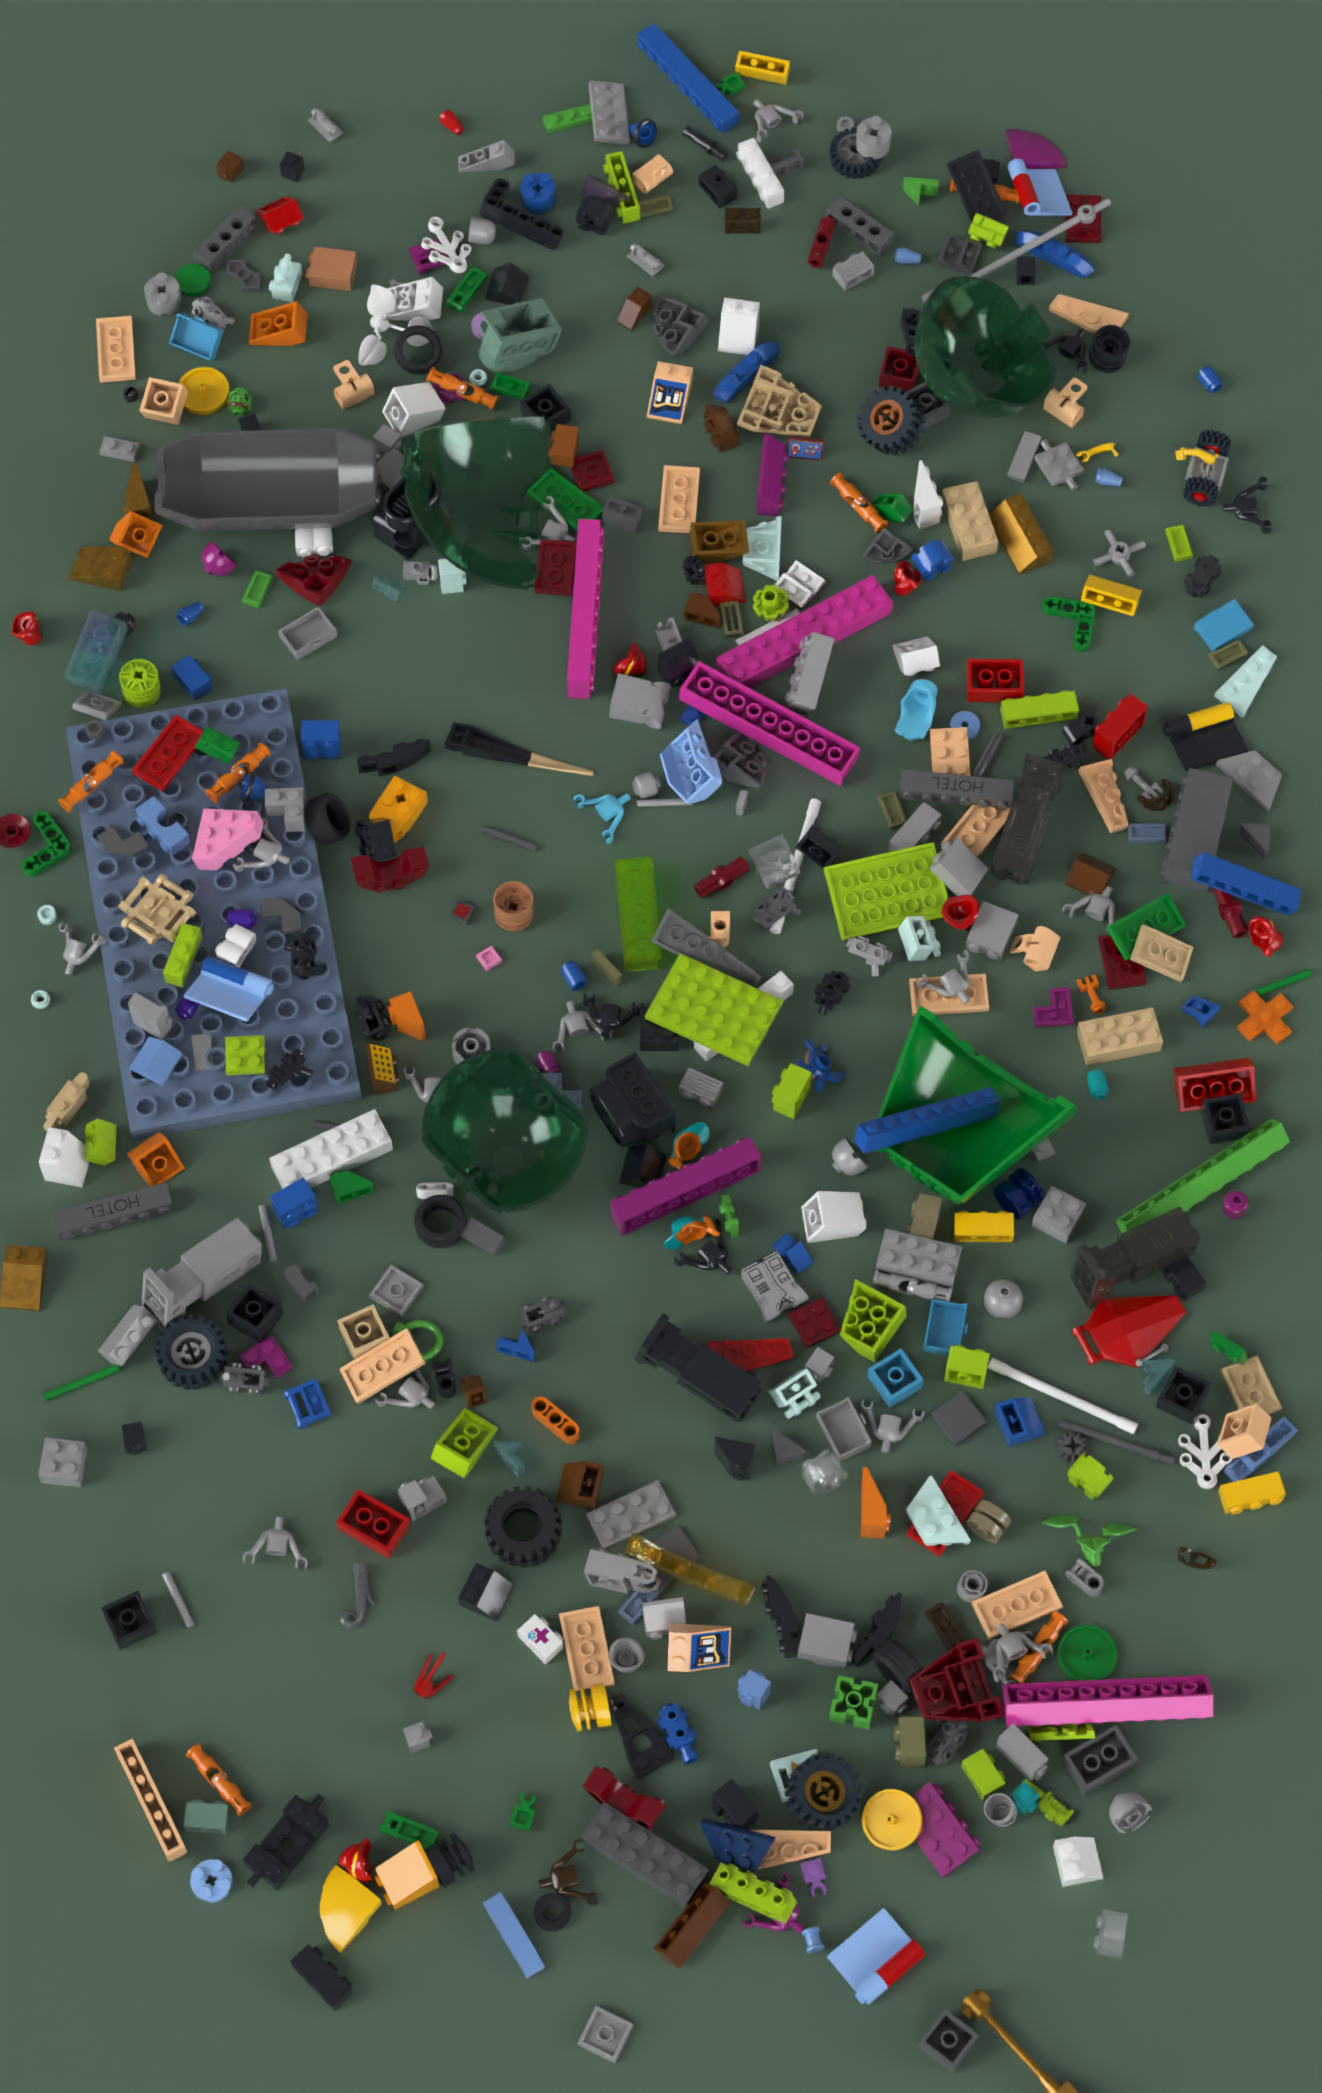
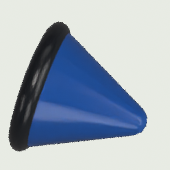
[628,119,657,148]
[240,771,269,802]

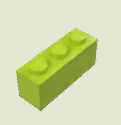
[163,923,203,987]

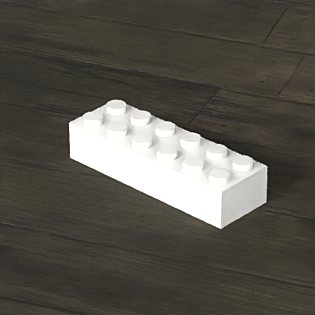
[269,1109,393,1189]

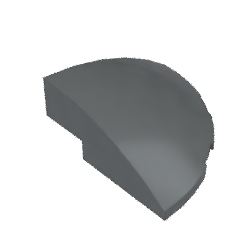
[653,294,710,357]
[713,732,767,788]

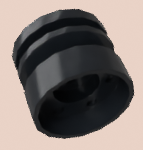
[1088,325,1131,373]
[423,1832,475,1888]

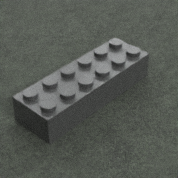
[581,1802,709,1908]

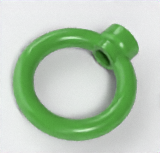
[392,1320,443,1360]

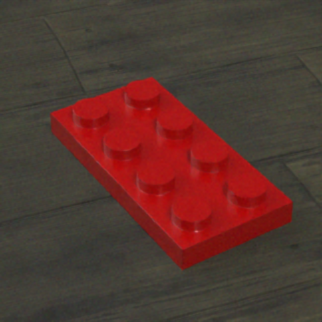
[132,715,203,792]
[906,1470,984,1558]

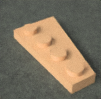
[747,1830,831,1872]

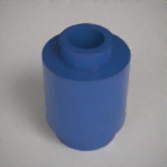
[1197,366,1223,394]

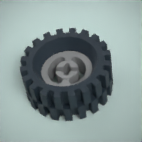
[155,1314,228,1390]

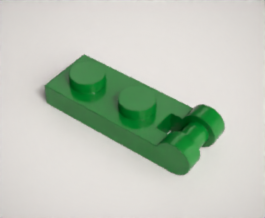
[446,266,488,313]
[378,1811,440,1849]

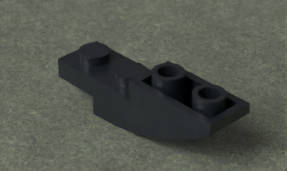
[357,739,431,777]
[762,1575,798,1658]
[852,1592,902,1667]

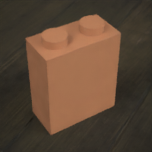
[306,247,357,291]

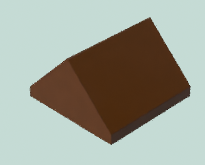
[1065,853,1116,895]

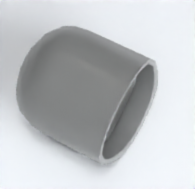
[468,217,496,245]
[984,1793,1017,1827]

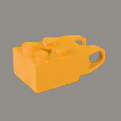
[369,775,428,844]

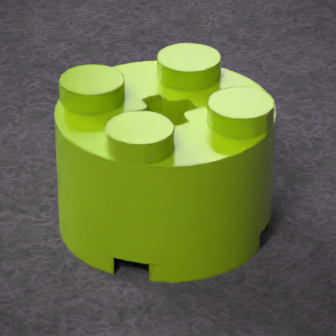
[1067,1453,1114,1500]

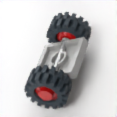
[1183,429,1231,507]

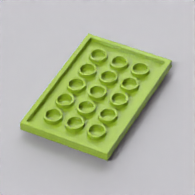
[823,842,948,941]
[645,954,783,1067]

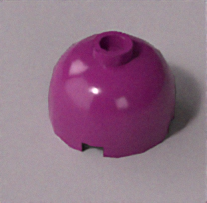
[201,541,237,577]

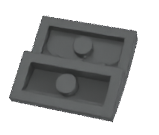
[936,233,983,274]

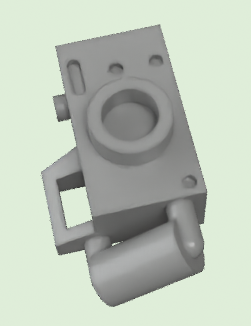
[403,562,438,585]

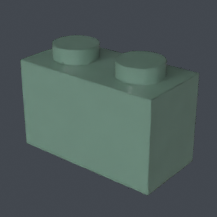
[184,1799,230,1834]

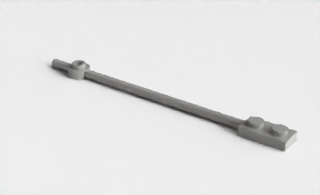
[921,198,1111,312]

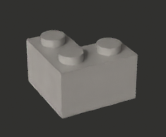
[265,787,305,832]
[398,1476,447,1522]

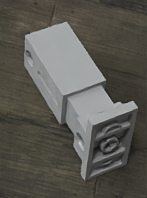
[141,1217,262,1330]

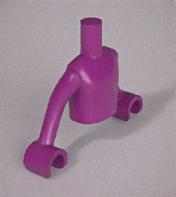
[742,1873,805,1934]

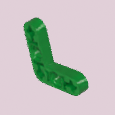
[1042,596,1095,652]
[21,811,71,877]

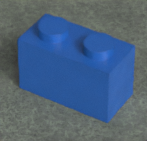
[171,655,213,701]

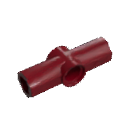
[808,216,836,269]
[694,856,750,899]
[1212,888,1249,939]

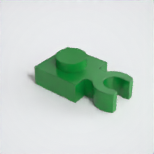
[714,72,745,96]
[510,1792,536,1832]

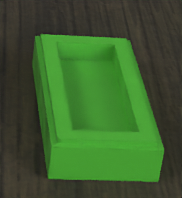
[242,570,273,608]

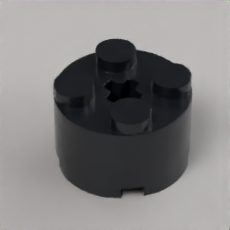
[575,195,615,236]

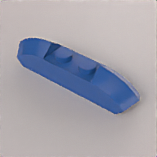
[1015,230,1095,278]
[713,341,780,403]

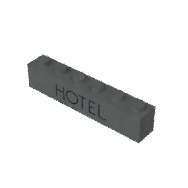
[899,769,1015,810]
[52,1182,174,1240]

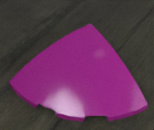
[1005,129,1066,169]

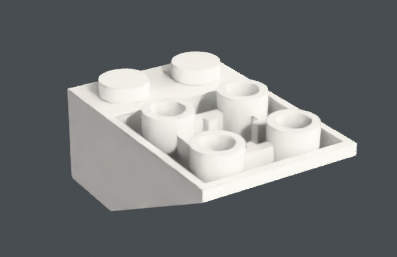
[384,277,443,321]
[913,460,943,530]

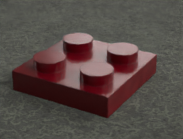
[570,450,615,492]
[788,1297,841,1349]

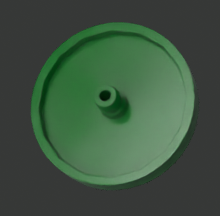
[1057,1625,1117,1681]

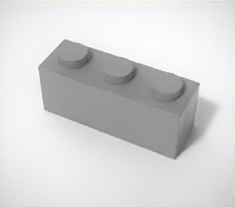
[889,802,942,852]
[98,1305,158,1366]

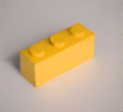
[735,51,790,85]
[1081,574,1142,616]
[953,1211,1014,1242]
[1218,1471,1286,1514]

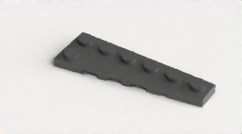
[651,908,762,988]

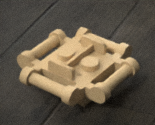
[118,874,196,945]

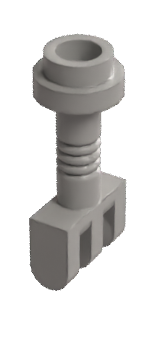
[1124,766,1164,804]

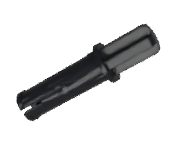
[683,126,728,161]

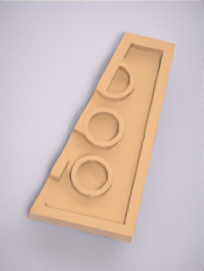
[1049,294,1129,334]
[1078,759,1129,833]

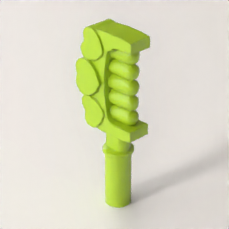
[1022,1778,1074,1826]

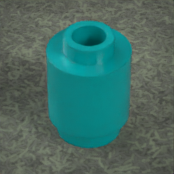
[1086,1070,1109,1100]

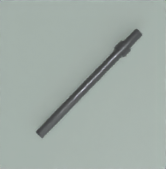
[1058,1419,1175,1465]

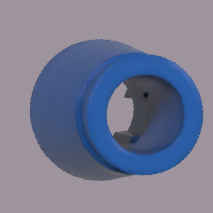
[176,602,204,626]

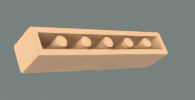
[114,1738,188,1862]

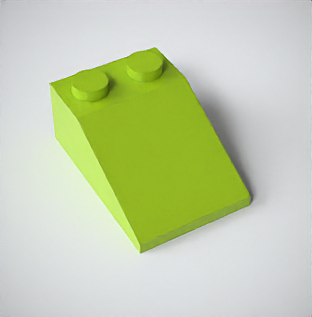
[430,1408,498,1479]

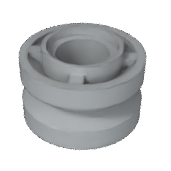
[957,1570,988,1603]

